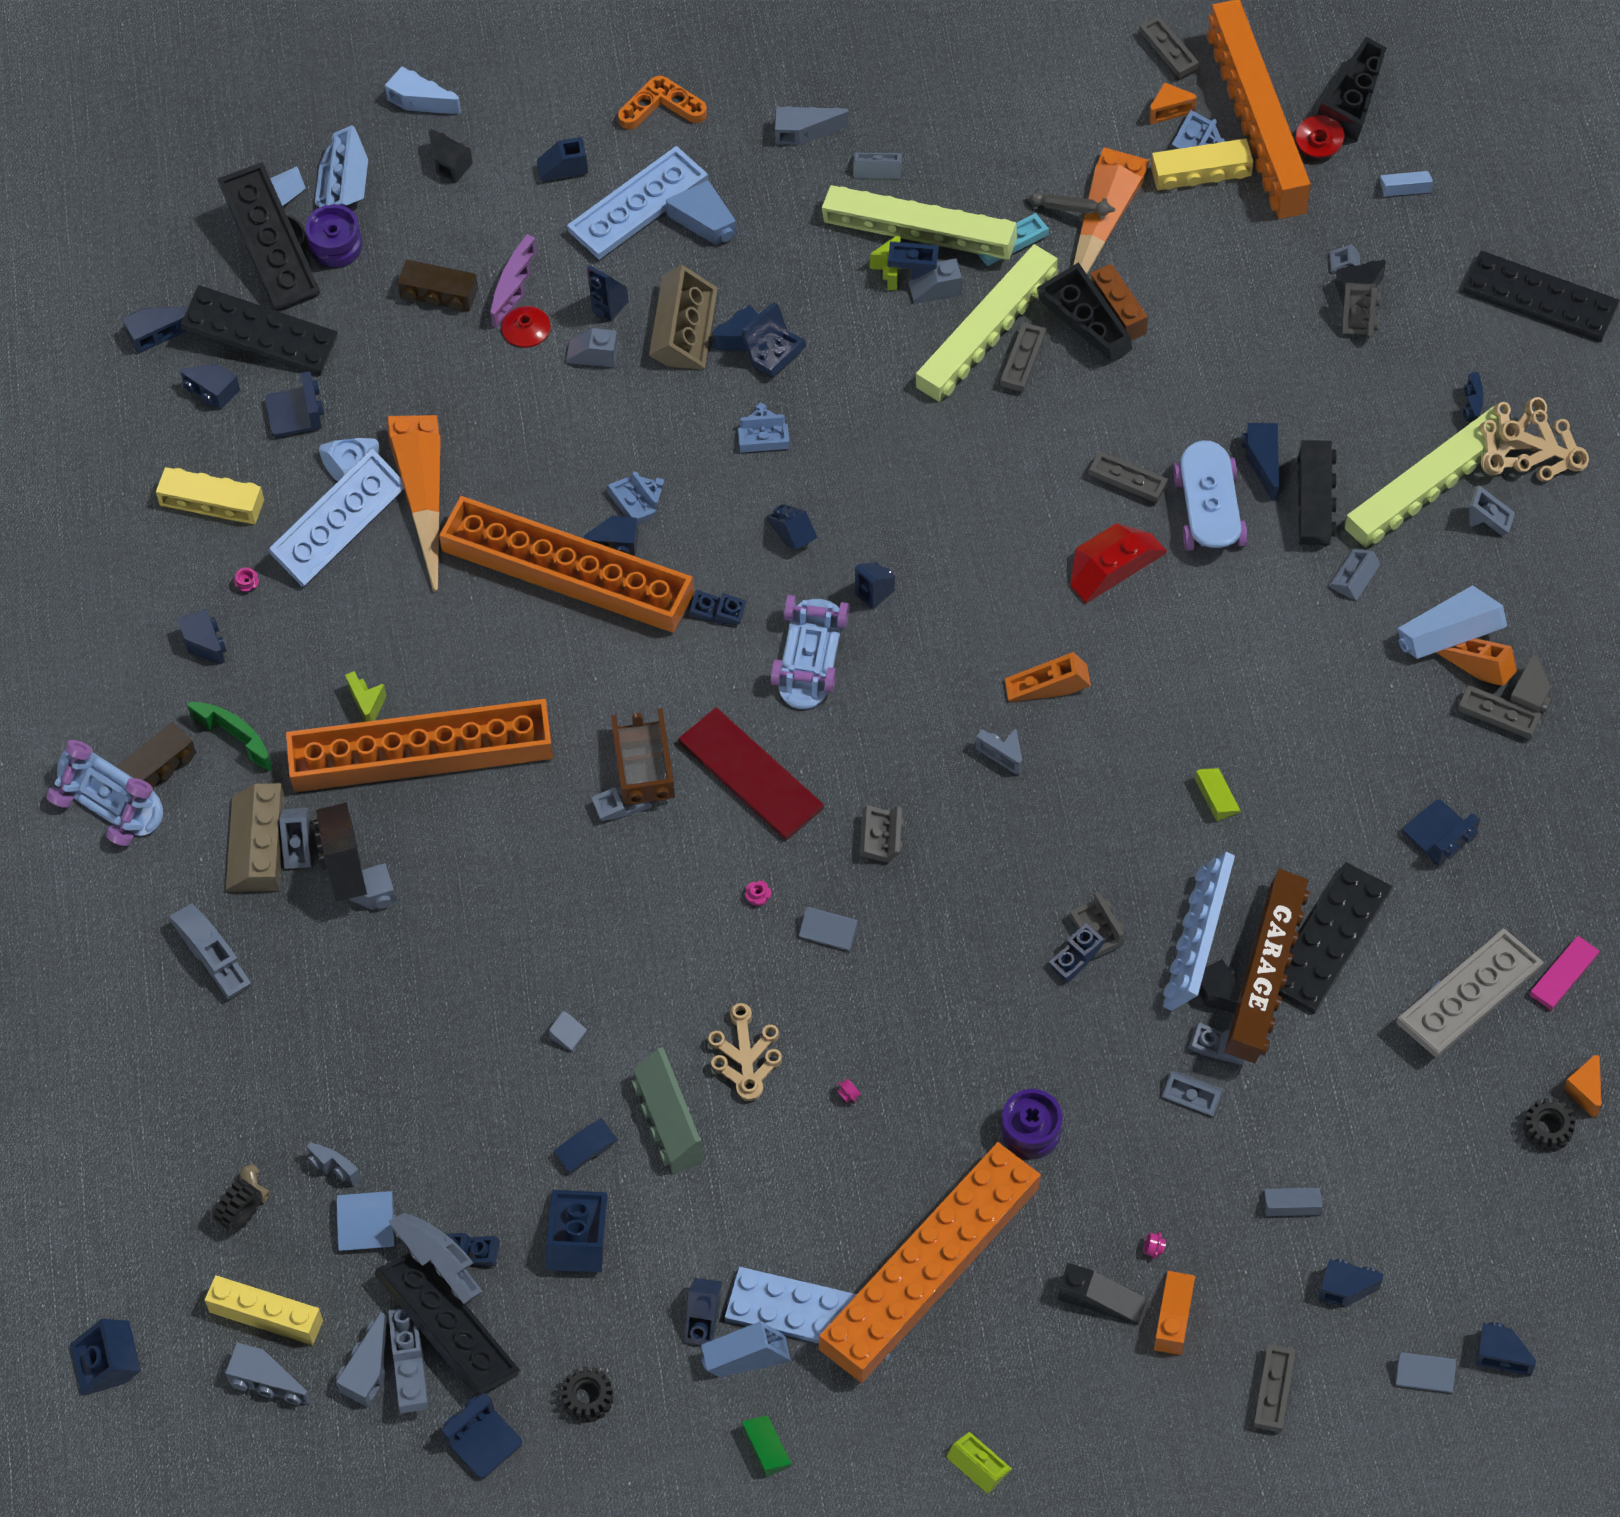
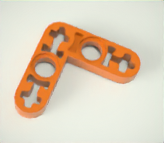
[618,76,707,130]

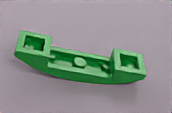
[187,701,272,772]

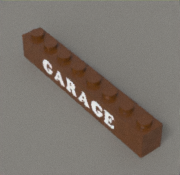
[1224,868,1310,1064]

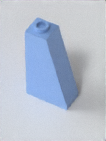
[1398,585,1507,659]

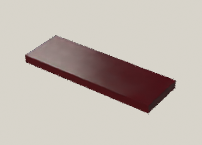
[678,707,824,841]

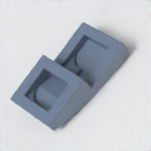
[592,781,653,821]

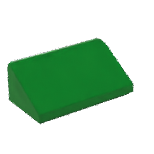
[742,1415,792,1477]

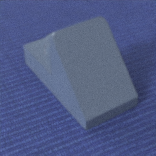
[1469,485,1515,536]
[976,729,1022,776]

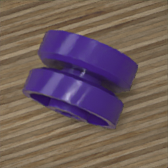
[305,204,363,268]
[1001,1089,1063,1160]

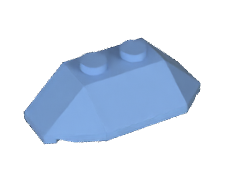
[315,125,368,207]

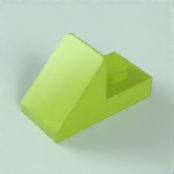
[870,236,901,290]
[345,671,386,722]

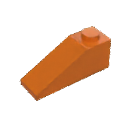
[1436,638,1517,686]
[1005,652,1091,702]
[1154,1271,1195,1355]

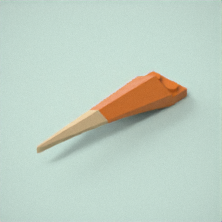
[1074,147,1150,274]
[386,415,440,593]

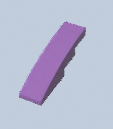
[490,234,537,328]

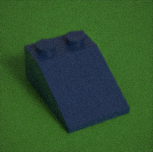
[546,1190,607,1272]

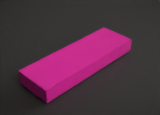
[1530,936,1600,1011]

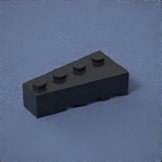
[1317,37,1387,141]
[1037,262,1132,362]
[1297,440,1337,545]
[313,802,367,902]

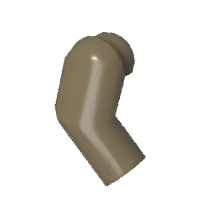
[240,1164,271,1203]

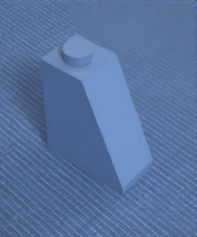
[666,180,737,245]
[701,1321,791,1377]

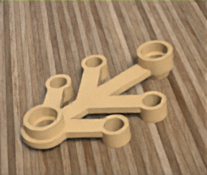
[1479,397,1547,476]
[1499,410,1589,481]
[708,1003,782,1101]

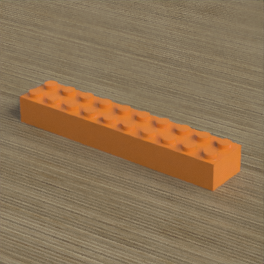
[1207,0,1311,219]
[439,496,694,633]
[286,699,553,792]
[819,1142,1041,1383]

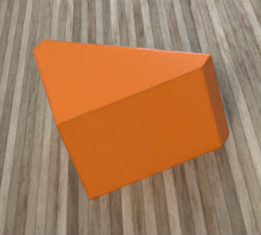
[1149,82,1197,125]
[1563,1055,1601,1117]

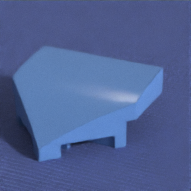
[1169,110,1225,150]
[738,403,790,453]
[606,471,664,524]

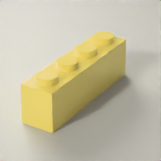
[1151,138,1253,191]
[156,467,264,525]
[205,1275,323,1346]

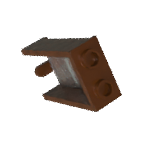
[611,708,675,805]

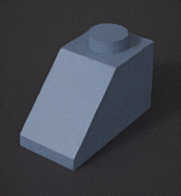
[908,258,962,304]
[566,328,619,368]
[279,808,311,869]
[349,863,397,910]

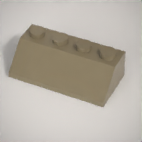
[649,265,718,370]
[226,783,285,892]

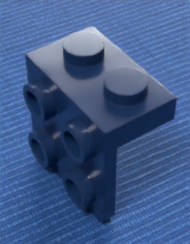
[742,302,806,377]
[265,371,324,437]
[1403,799,1480,866]
[441,1392,522,1479]

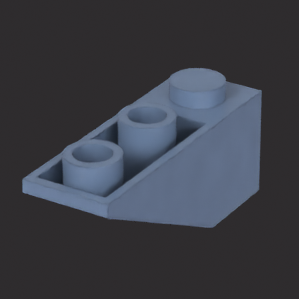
[775,106,849,145]
[336,1312,388,1407]
[225,1343,310,1405]

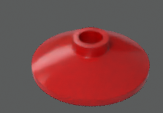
[1296,115,1344,158]
[501,306,551,348]

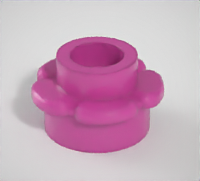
[234,568,259,592]
[745,881,771,906]
[837,1078,862,1103]
[1144,1232,1166,1259]

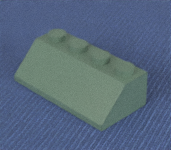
[631,1047,703,1174]

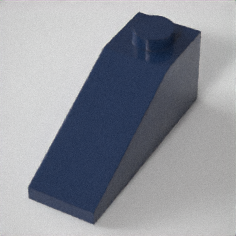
[122,306,189,354]
[1241,423,1279,500]

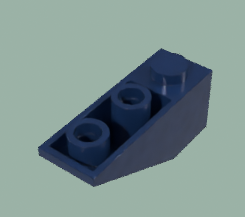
[587,265,629,322]

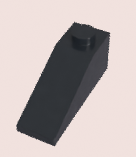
[1058,1262,1147,1325]

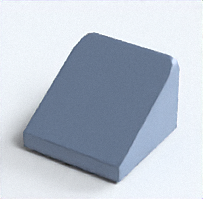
[1330,244,1360,273]
[549,1011,587,1052]

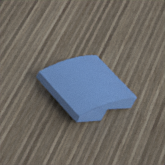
[337,1191,395,1251]

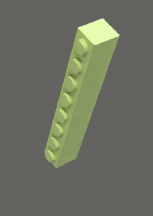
[822,185,1017,260]
[916,244,1058,402]
[1345,406,1503,548]

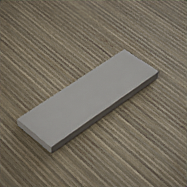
[1396,928,1544,1058]

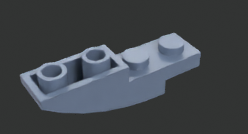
[169,903,251,1000]
[389,1213,483,1304]
[388,1308,429,1414]

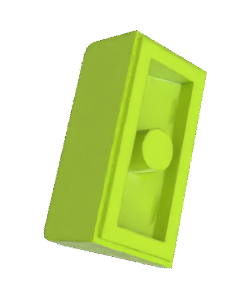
[1195,768,1241,822]
[947,1432,1012,1493]

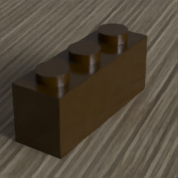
[397,259,478,311]
[116,722,197,789]

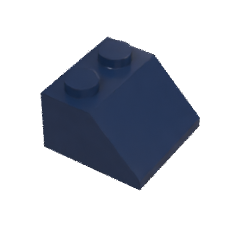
[70,1319,141,1395]

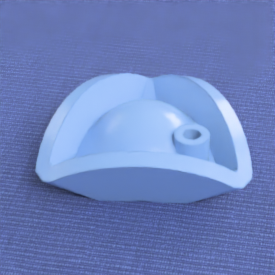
[319,438,379,481]

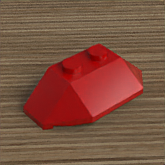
[1070,523,1167,604]

